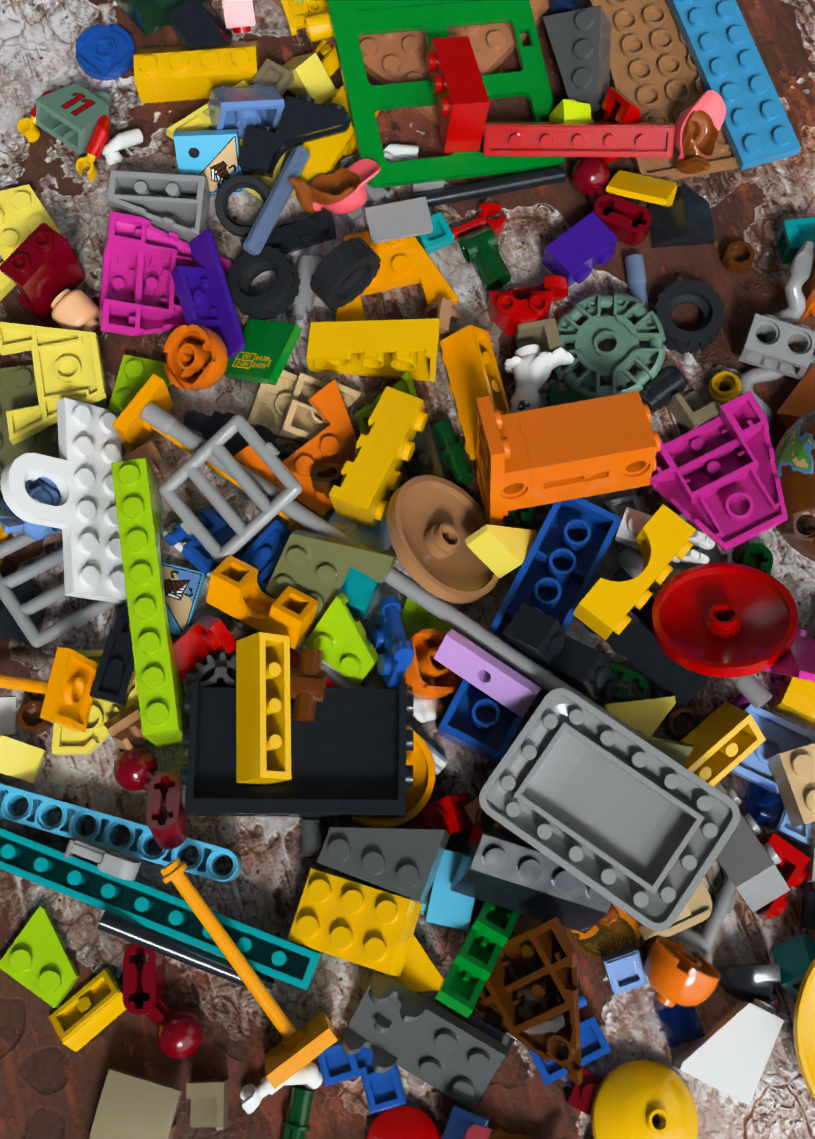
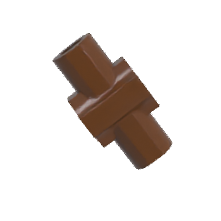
[290,648,327,722]

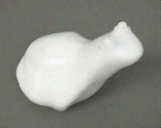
[407,691,445,723]

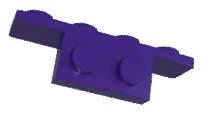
[171,230,246,360]

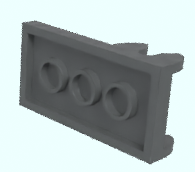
[341,971,508,1110]

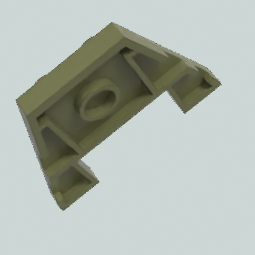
[266,529,397,636]

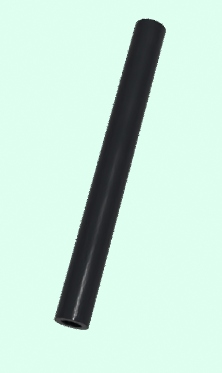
[412,166,566,208]
[97,911,274,992]

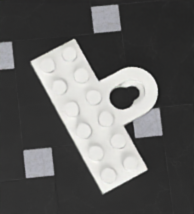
[0,397,127,604]

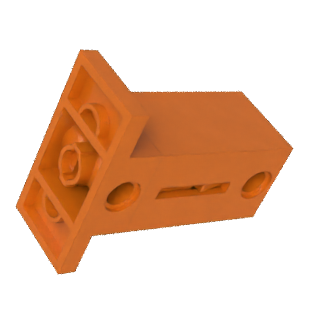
[476,391,661,526]

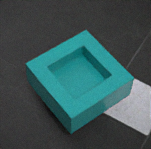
[416,212,455,254]

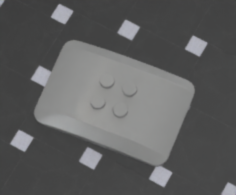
[479,688,740,931]

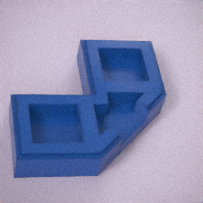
[317,1041,407,1114]

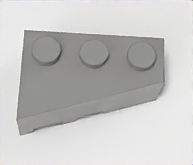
[107,170,211,244]
[714,782,790,913]

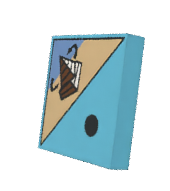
[173,129,244,194]
[125,562,206,637]

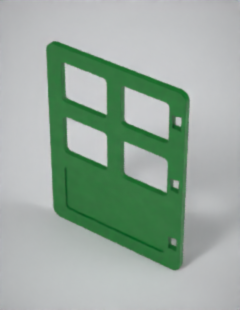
[326,0,566,188]

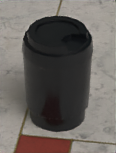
[639,365,688,414]

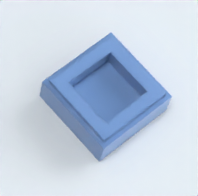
[601,946,648,996]

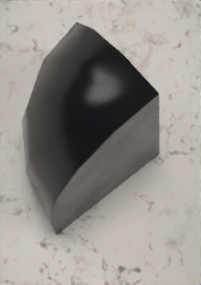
[714,963,781,1002]

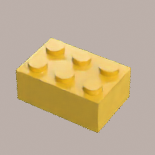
[287,868,422,977]

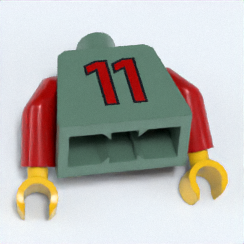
[17,84,111,181]

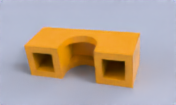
[206,555,319,650]

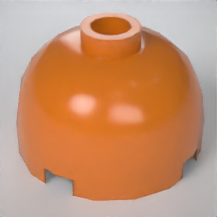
[163,324,228,391]
[402,628,463,700]
[645,936,721,1008]

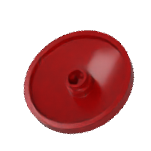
[652,562,798,678]

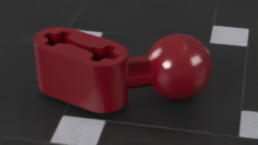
[571,157,652,246]
[114,747,188,849]
[123,943,203,1059]

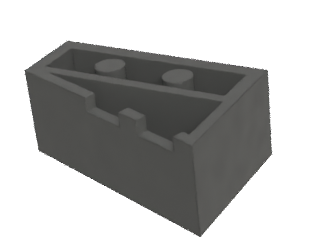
[543,5,611,112]
[317,827,450,904]

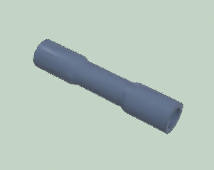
[624,254,650,348]

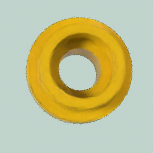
[708,371,742,403]

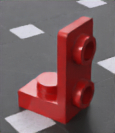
[172,614,236,682]
[395,792,474,835]
[757,832,810,919]

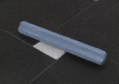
[243,145,310,256]

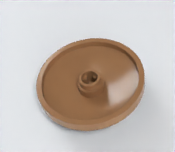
[386,475,499,604]

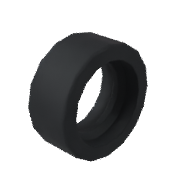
[215,174,271,238]

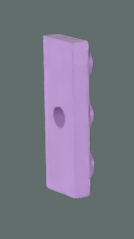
[433,629,541,718]

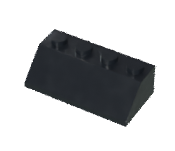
[581,567,711,707]
[450,820,612,934]

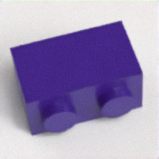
[542,212,618,287]

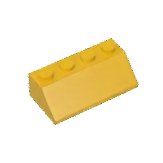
[133,40,259,104]

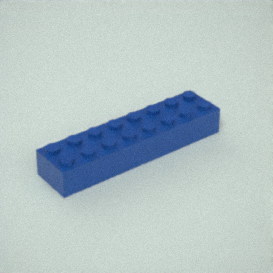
[437,498,623,765]

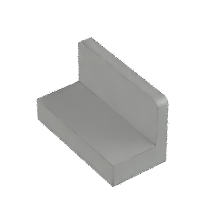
[364,196,433,244]

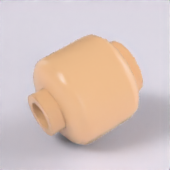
[51,289,99,332]

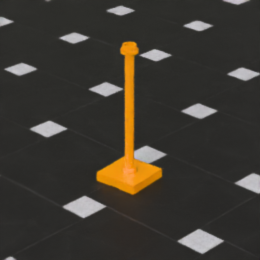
[112,373,305,531]
[0,647,99,733]
[160,858,338,1089]

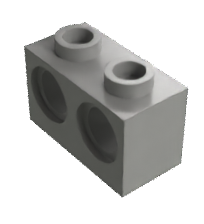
[738,313,815,380]

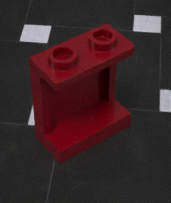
[0,223,86,322]

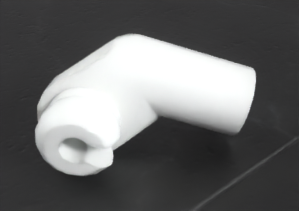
[102,128,143,165]
[383,144,419,162]

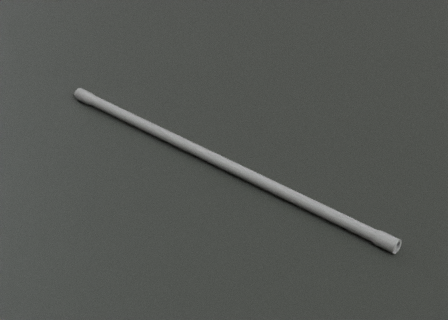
[141,402,647,736]

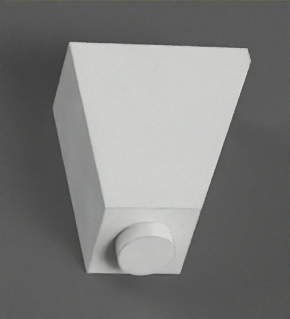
[673,998,784,1105]

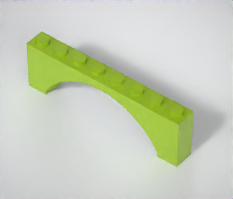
[111,458,189,748]

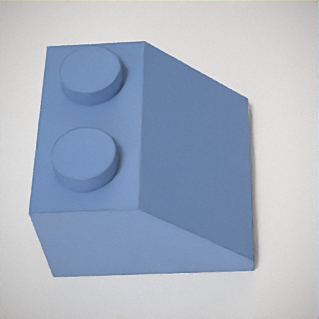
[208,84,285,138]

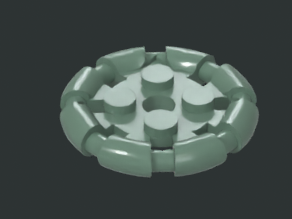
[553,292,666,400]

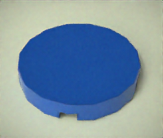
[75,23,136,81]

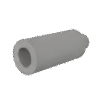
[290,255,321,320]

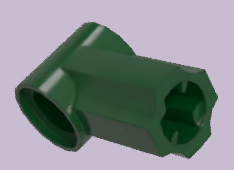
[459,226,511,291]

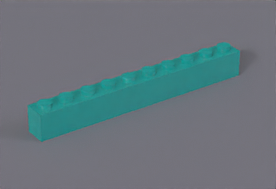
[0,827,323,990]

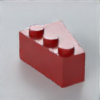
[425,36,490,153]

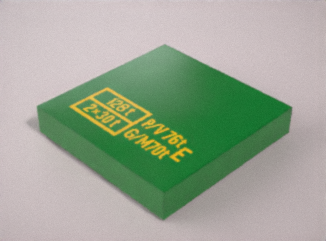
[224,319,302,385]

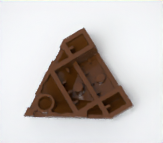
[475,916,583,1085]

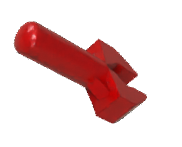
[450,202,507,240]
[508,275,569,301]

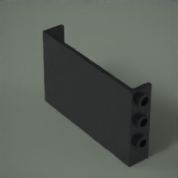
[180,682,414,818]

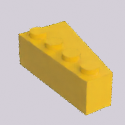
[306,318,440,382]
[329,386,428,529]

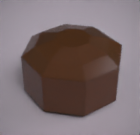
[722,240,755,274]
[16,699,52,734]
[665,706,701,739]

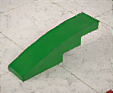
[435,901,520,1018]

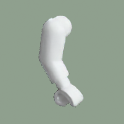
[240,1062,323,1114]

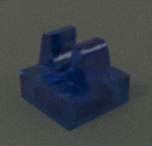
[740,783,783,830]
[655,1004,705,1048]

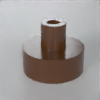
[310,463,343,498]

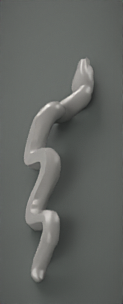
[739,241,815,430]

